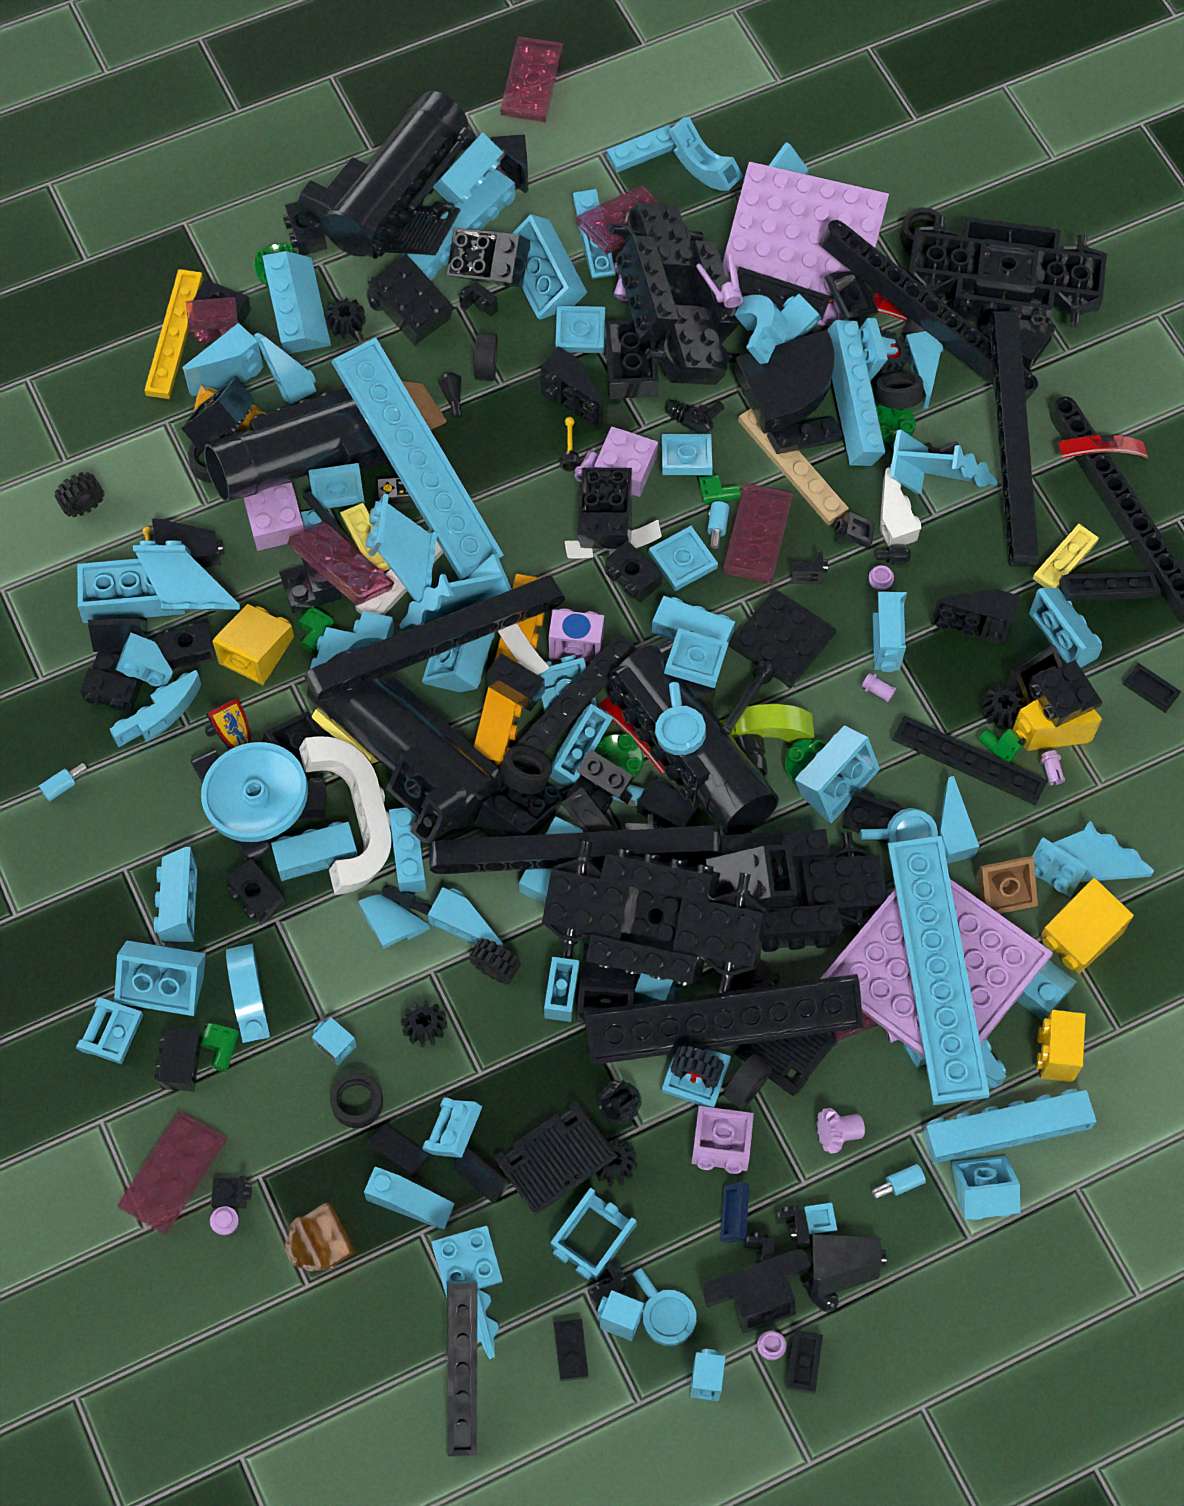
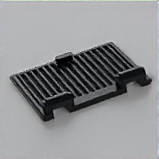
[385,202,461,255]
[734,981,848,1096]
[494,1101,618,1216]

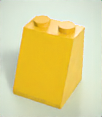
[213,604,294,685]
[1012,699,1102,751]
[1040,878,1134,974]

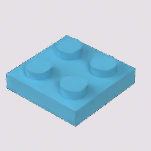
[555,306,605,353]
[662,434,712,475]
[309,463,365,509]
[648,526,718,591]
[664,628,728,688]

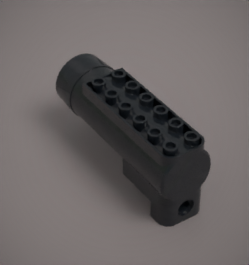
[298,91,468,259]
[204,387,398,503]
[608,631,779,835]
[307,650,503,844]

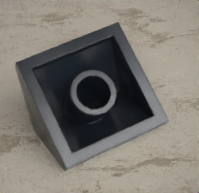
[490,134,528,193]
[824,271,879,323]
[88,619,148,652]
[1006,645,1062,707]

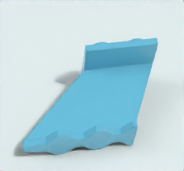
[890,430,997,494]
[366,494,438,602]
[133,541,240,611]
[399,554,512,630]
[1032,821,1155,898]
[431,1226,503,1359]

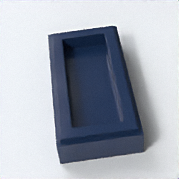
[720,1182,750,1243]

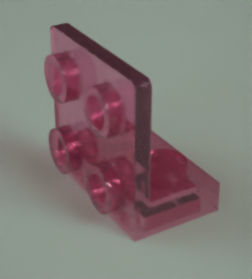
[186,297,238,343]

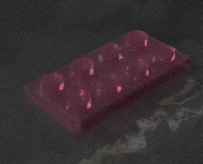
[500,37,563,122]
[575,185,661,255]
[723,483,793,584]
[287,522,394,606]
[117,1111,227,1236]

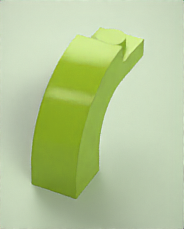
[720,704,814,745]

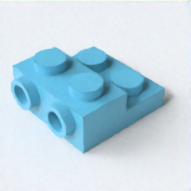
[539,655,597,712]

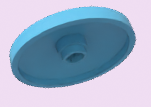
[201,742,308,842]

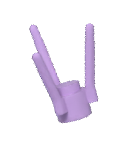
[696,254,743,308]

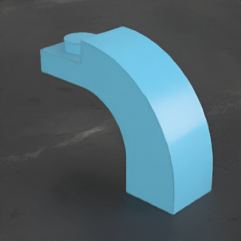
[668,117,744,191]
[735,295,788,364]
[226,944,270,1043]

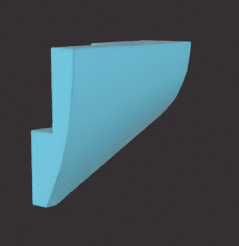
[358,894,430,949]

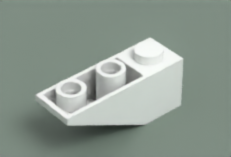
[880,468,921,546]

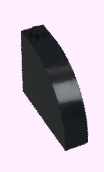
[734,330,835,434]

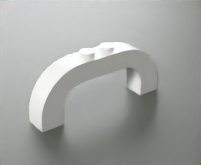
[299,737,391,895]

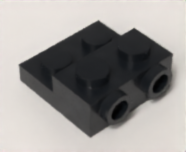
[279,551,344,613]
[80,652,143,711]
[1029,660,1102,727]
[262,711,327,774]

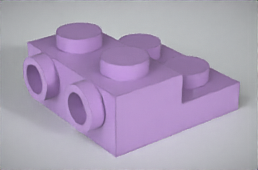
[692,1106,754,1174]

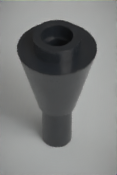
[438,373,463,419]

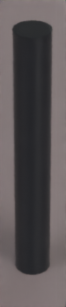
[302,491,358,555]

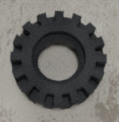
[54,472,105,517]
[468,938,521,984]

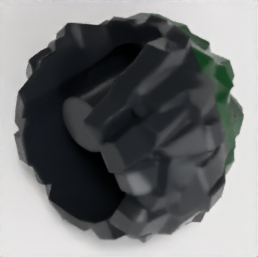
[599,1080,642,1125]

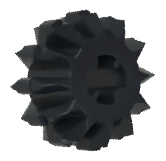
[325,296,366,339]
[981,685,1025,729]
[401,1000,448,1048]
[595,1138,637,1187]

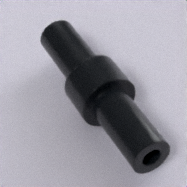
[382,886,432,915]

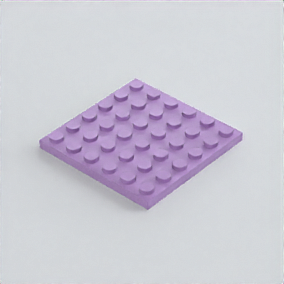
[722,162,889,328]
[821,879,1053,1059]

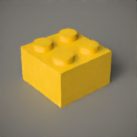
[1036,1010,1085,1083]

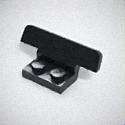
[702,1249,812,1334]

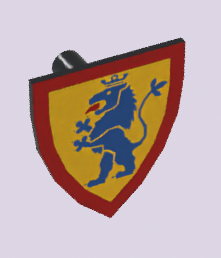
[205,698,251,750]

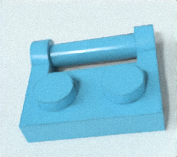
[76,998,143,1064]
[422,1098,482,1158]

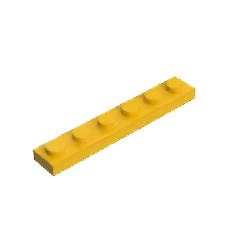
[144,269,203,399]

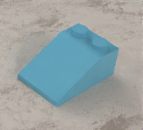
[183,323,263,396]

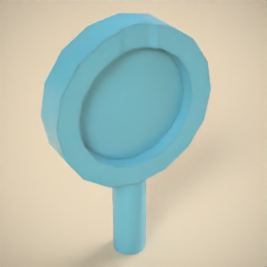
[655,682,706,755]
[860,808,938,843]
[633,1268,696,1346]

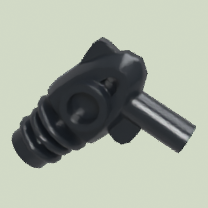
[666,400,725,434]

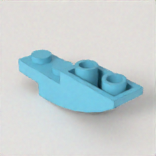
[573,189,616,279]
[110,670,202,747]

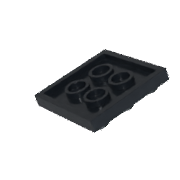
[729,588,836,689]

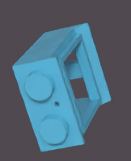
[873,592,907,672]
[551,1188,637,1281]

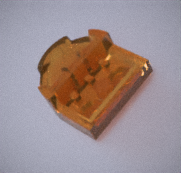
[285,1203,355,1271]

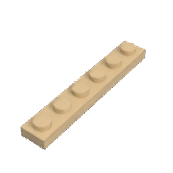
[738,408,849,526]

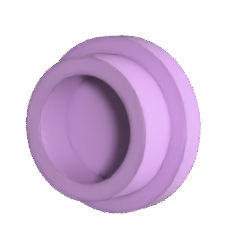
[868,565,894,590]
[210,1206,239,1235]
[757,1331,786,1360]

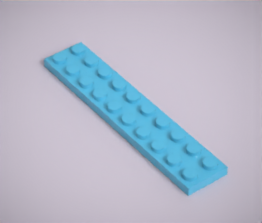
[331,337,504,581]
[888,836,990,1105]

